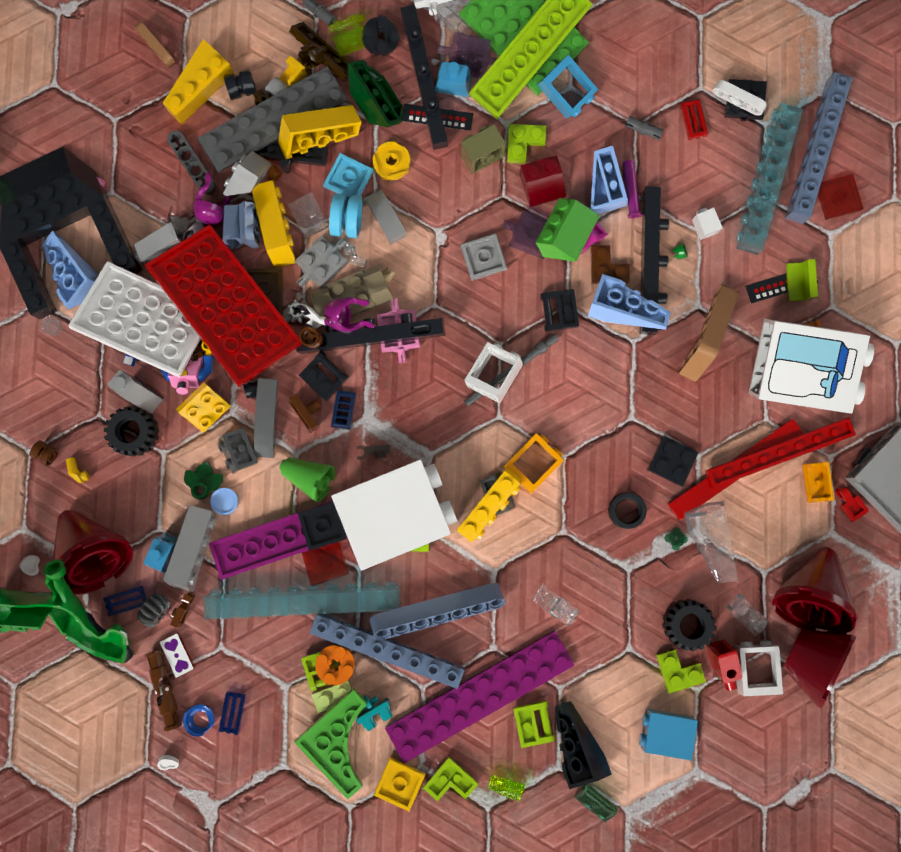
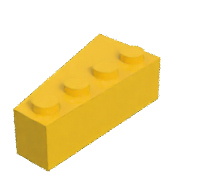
[163,39,234,124]
[252,180,296,268]

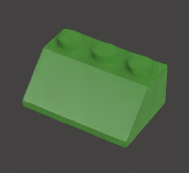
[536,198,599,262]

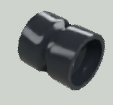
[224,69,256,100]

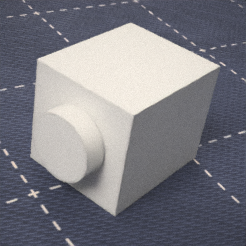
[692,208,723,240]

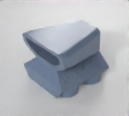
[223,201,260,250]

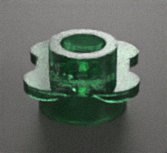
[664,527,688,550]

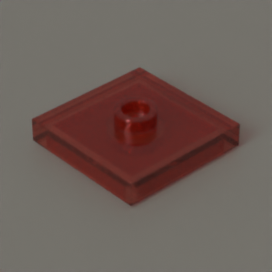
[818,174,864,220]
[302,541,349,587]

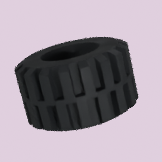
[104,407,159,456]
[662,599,717,651]

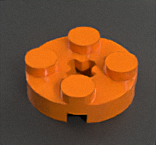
[315,644,355,685]

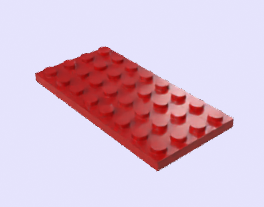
[145,224,302,387]

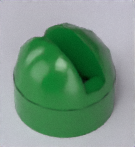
[672,243,688,260]

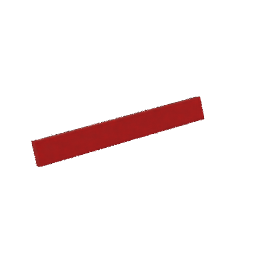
[705,417,856,489]
[667,419,804,520]

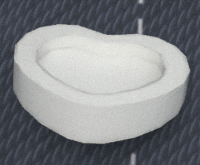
[19,555,40,576]
[157,755,179,770]

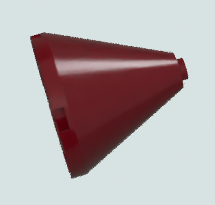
[53,510,133,595]
[772,547,857,634]

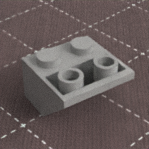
[223,151,271,196]

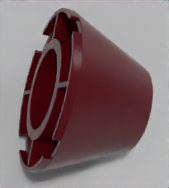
[783,629,857,709]

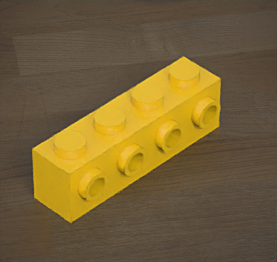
[456,467,522,543]

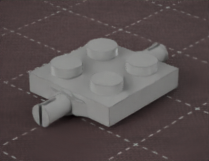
[295,236,348,288]

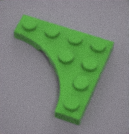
[294,688,367,799]

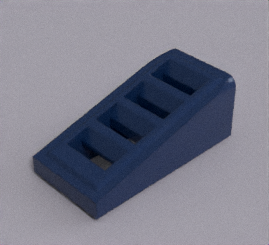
[331,390,356,430]

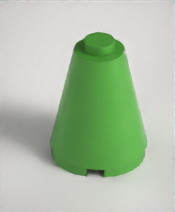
[279,457,336,501]

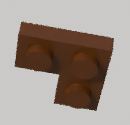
[590,245,630,284]

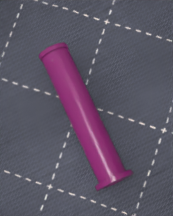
[623,160,643,219]

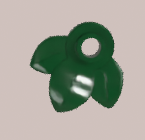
[184,462,223,500]

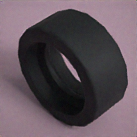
[608,492,647,529]

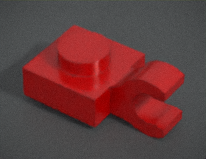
[835,487,869,522]

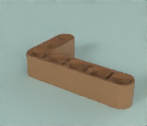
[678,284,739,382]

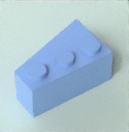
[590,146,628,214]

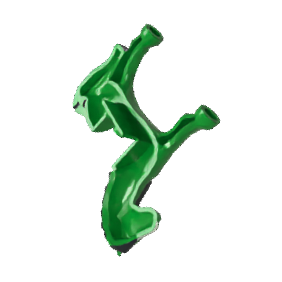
[0,559,135,664]

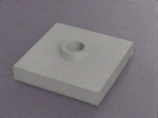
[460,233,507,281]

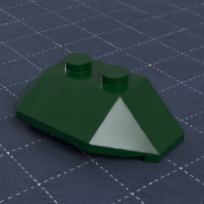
[347,60,403,127]

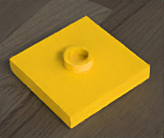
[373,757,426,812]

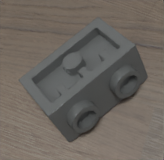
[218,428,258,474]

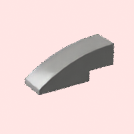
[365,190,407,245]

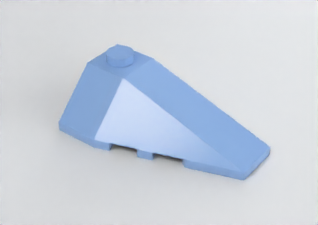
[42,231,99,309]
[588,274,671,330]

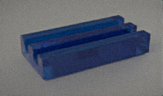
[103,586,147,617]
[218,691,246,735]

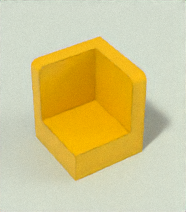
[279,55,307,86]

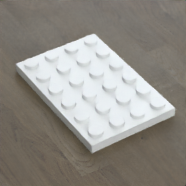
[68,262,201,378]

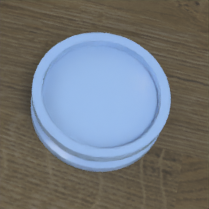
[210,488,239,515]

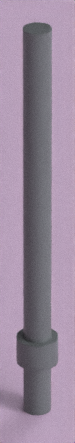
[464,334,559,407]

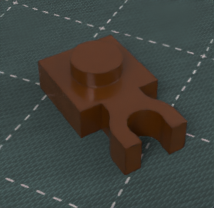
[170,592,196,628]

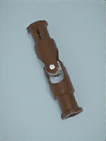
[144,649,182,731]

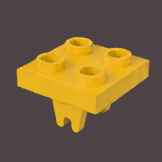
[176,382,231,433]

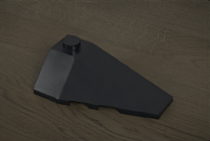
[555,701,612,789]

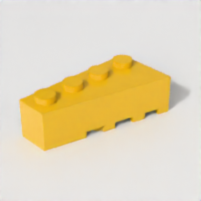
[278,105,361,159]

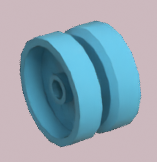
[329,193,363,239]

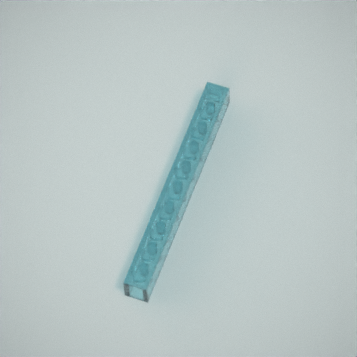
[204,582,402,620]

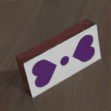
[159,633,195,678]

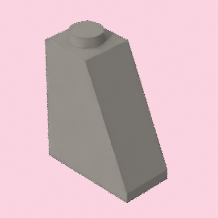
[134,222,183,265]
[107,370,164,414]

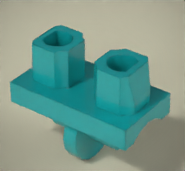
[356,695,393,731]

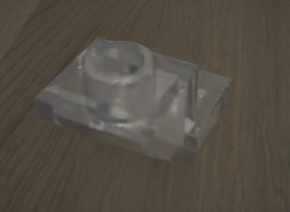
[532,584,580,627]
[726,593,768,637]

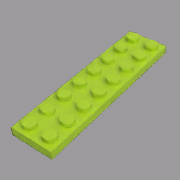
[469,0,593,119]

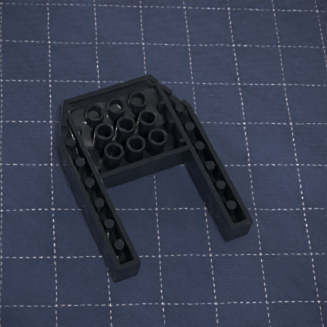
[0,147,143,319]

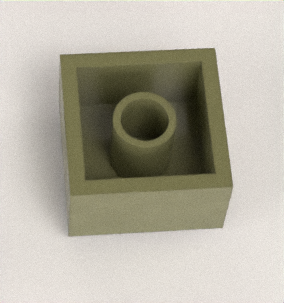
[461,124,506,175]

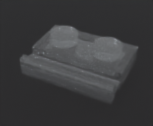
[288,192,329,239]

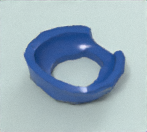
[183,704,215,737]

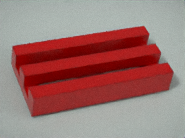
[680,99,708,140]

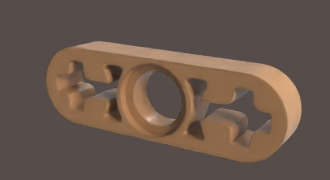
[134,21,176,68]

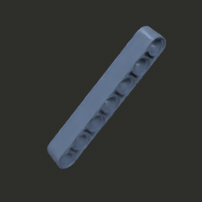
[370,583,505,640]

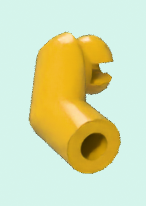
[66,457,90,483]

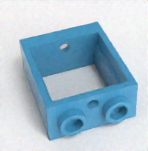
[537,55,598,119]

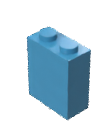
[639,709,698,761]

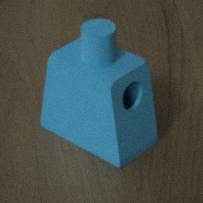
[435,62,472,97]
[143,533,178,573]

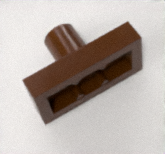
[289,394,322,433]

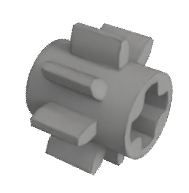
[286,300,309,324]

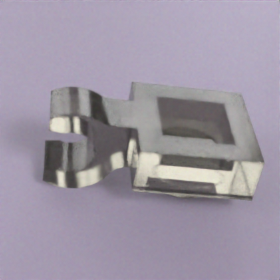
[356,445,390,460]

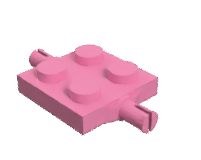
[377,298,420,363]

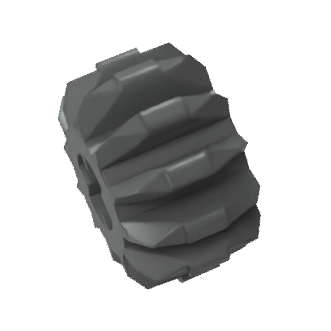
[137,593,170,627]

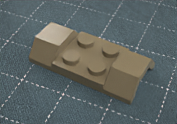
[311,264,394,328]

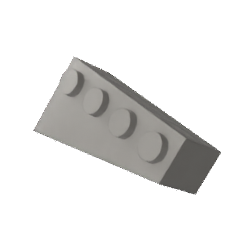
[163,505,216,593]

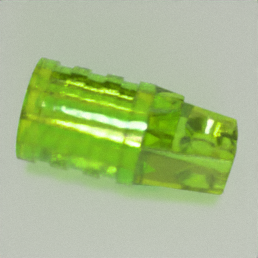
[487,776,525,802]

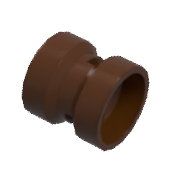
[299,327,323,349]
[29,440,58,466]

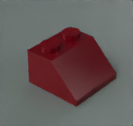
[519,155,566,208]

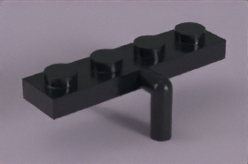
[256,140,328,174]

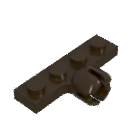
[289,22,349,81]

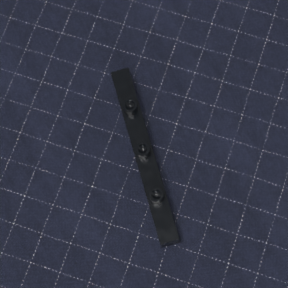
[400,5,448,150]
[640,186,669,335]
[296,313,446,354]

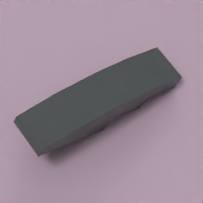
[254,378,279,458]

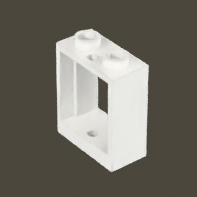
[464,342,523,403]
[734,640,783,696]

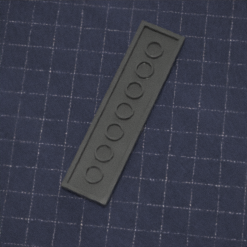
[197,66,347,173]

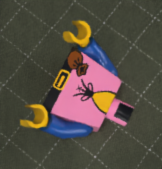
[160,342,213,395]

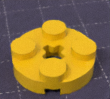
[373,142,410,180]

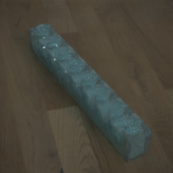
[735,103,803,255]

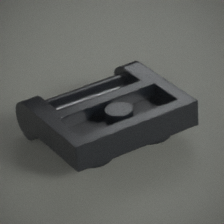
[540,289,579,332]
[298,351,350,402]

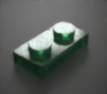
[574,784,618,822]

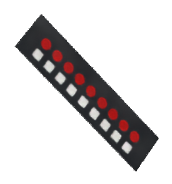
[402,103,473,131]
[745,274,818,304]

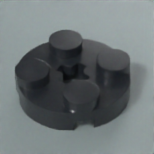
[362,16,400,56]

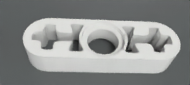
[713,80,767,115]

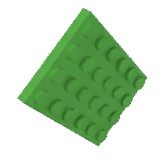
[459,0,589,96]

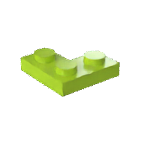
[507,124,546,164]
[656,649,706,694]
[423,756,479,801]

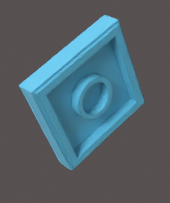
[323,153,374,199]

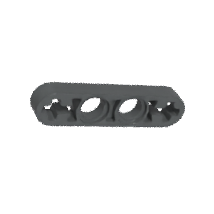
[167,131,216,195]

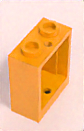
[503,433,564,494]

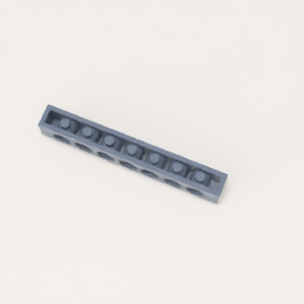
[785,72,853,224]
[309,612,464,689]

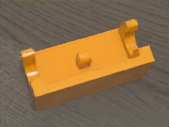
[802,462,834,503]

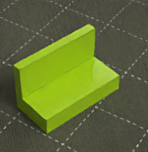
[786,259,818,301]

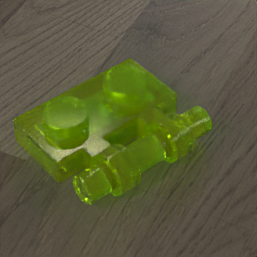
[328,13,365,56]

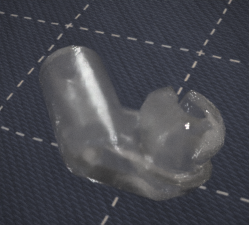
[343,243,367,268]

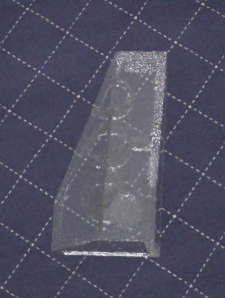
[685,501,738,583]

